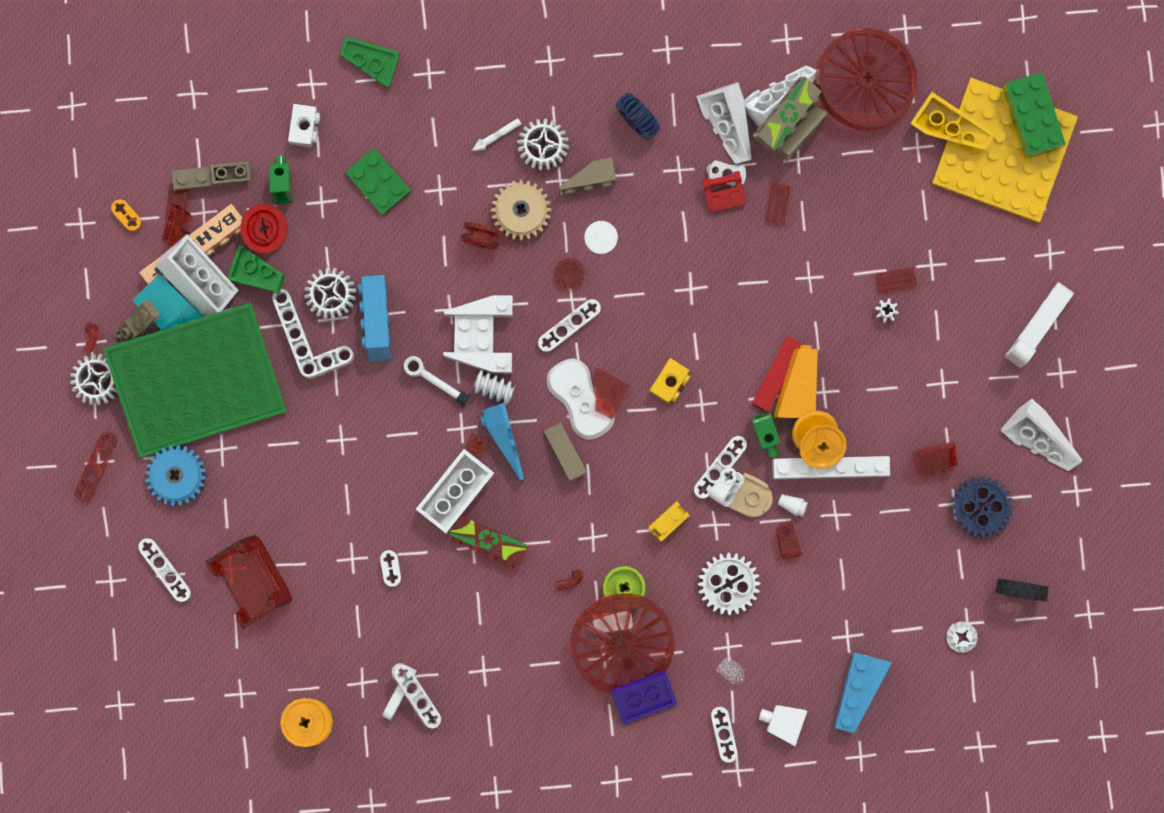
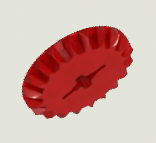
[239,203,287,253]

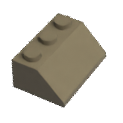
[774,105,828,162]

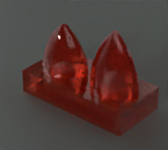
[162,204,193,246]

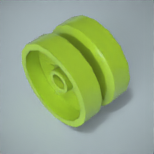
[603,566,645,609]

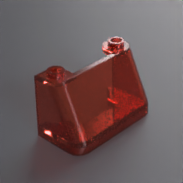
[205,535,292,629]

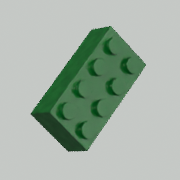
[1002,72,1066,159]

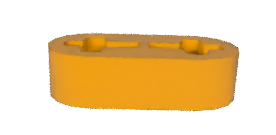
[111,199,142,232]

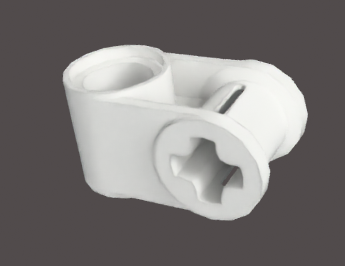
[709,468,744,507]

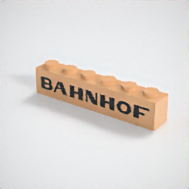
[139,204,242,284]

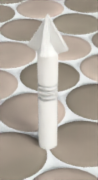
[472,118,522,151]

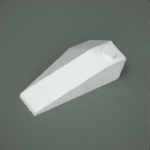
[744,66,819,127]

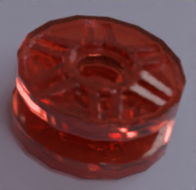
[460,222,503,250]

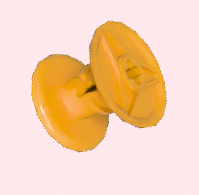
[792,411,847,469]
[280,698,333,747]

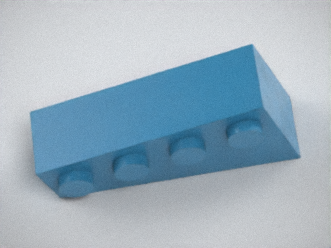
[359,275,392,362]
[834,653,892,733]

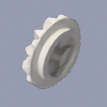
[947,622,978,653]

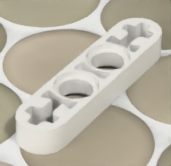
[538,299,601,352]
[694,436,747,499]
[139,538,191,602]
[392,663,441,728]

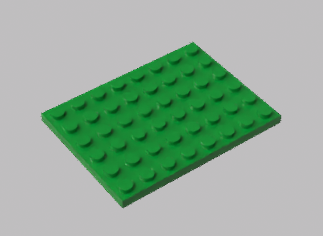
[103,302,287,457]

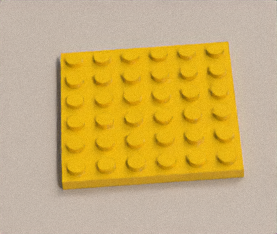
[932,78,1078,223]

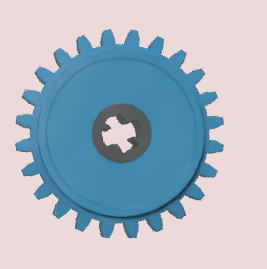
[145,445,207,506]

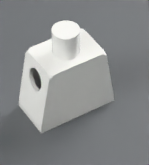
[758,705,807,746]

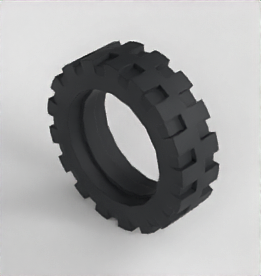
[995,579,1049,602]

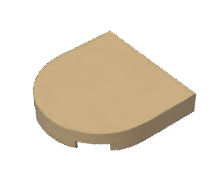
[728,472,773,517]

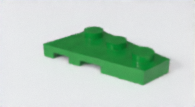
[340,36,400,89]
[227,244,286,294]

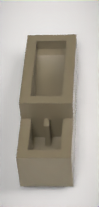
[544,422,587,482]

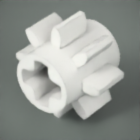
[874,299,899,323]

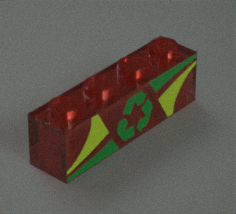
[449,515,529,569]

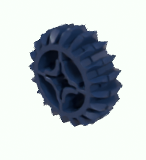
[616,93,660,140]

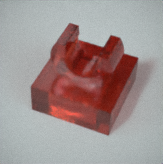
[465,433,490,458]

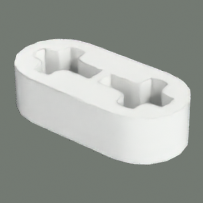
[380,550,401,587]

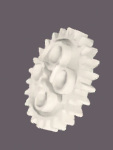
[698,553,761,615]

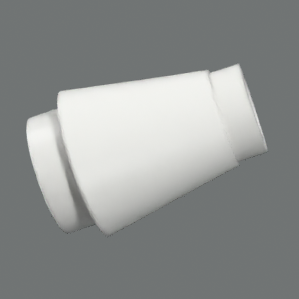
[778,494,808,517]

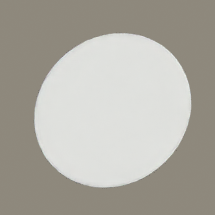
[585,221,618,254]

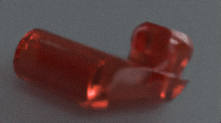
[84,322,99,352]
[556,570,583,590]

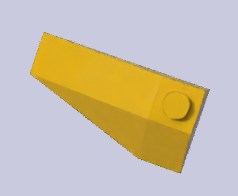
[910,92,995,150]

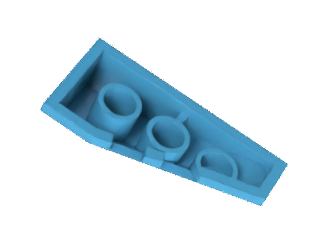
[480,403,524,481]

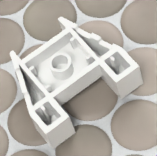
[443,295,513,374]

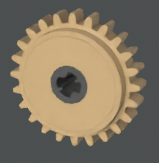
[491,180,552,241]

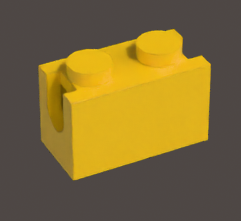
[648,501,690,542]

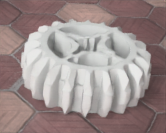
[517,119,569,170]
[304,268,356,320]
[70,354,118,405]

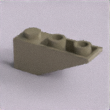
[559,157,616,195]

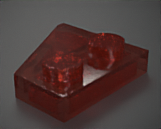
[595,368,630,419]

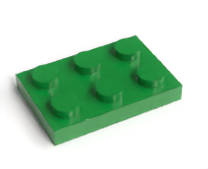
[345,148,411,216]

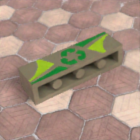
[753,77,822,151]

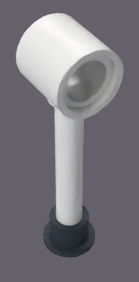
[404,356,471,408]

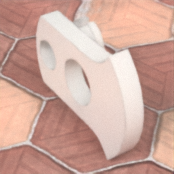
[706,160,746,186]

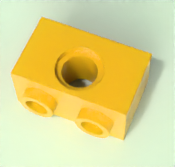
[649,358,691,404]

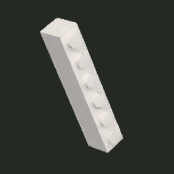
[772,456,890,480]

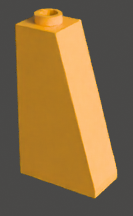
[774,345,818,418]

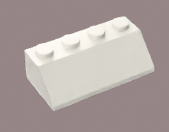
[155,234,238,317]
[416,449,494,533]

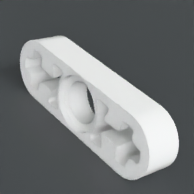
[382,666,417,721]
[711,707,737,762]

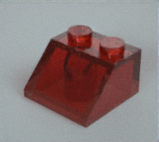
[913,441,957,477]

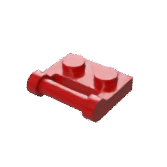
[702,171,746,213]

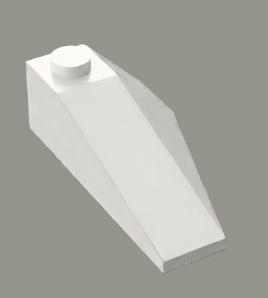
[696,82,751,164]
[1001,399,1082,471]

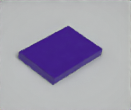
[611,670,677,724]

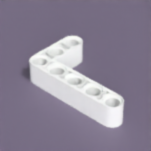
[1005,282,1074,368]
[272,289,354,379]

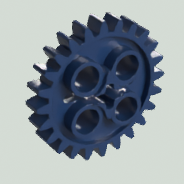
[950,476,1014,539]

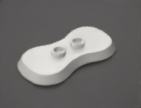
[547,358,615,440]

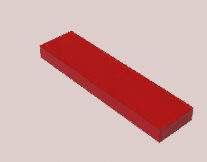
[751,336,804,412]

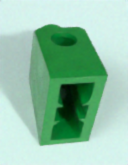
[270,156,293,204]
[749,412,780,458]

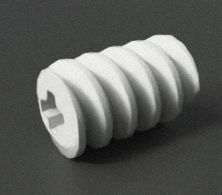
[473,369,516,405]

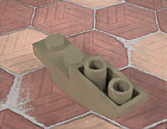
[171,161,251,191]
[113,299,160,343]

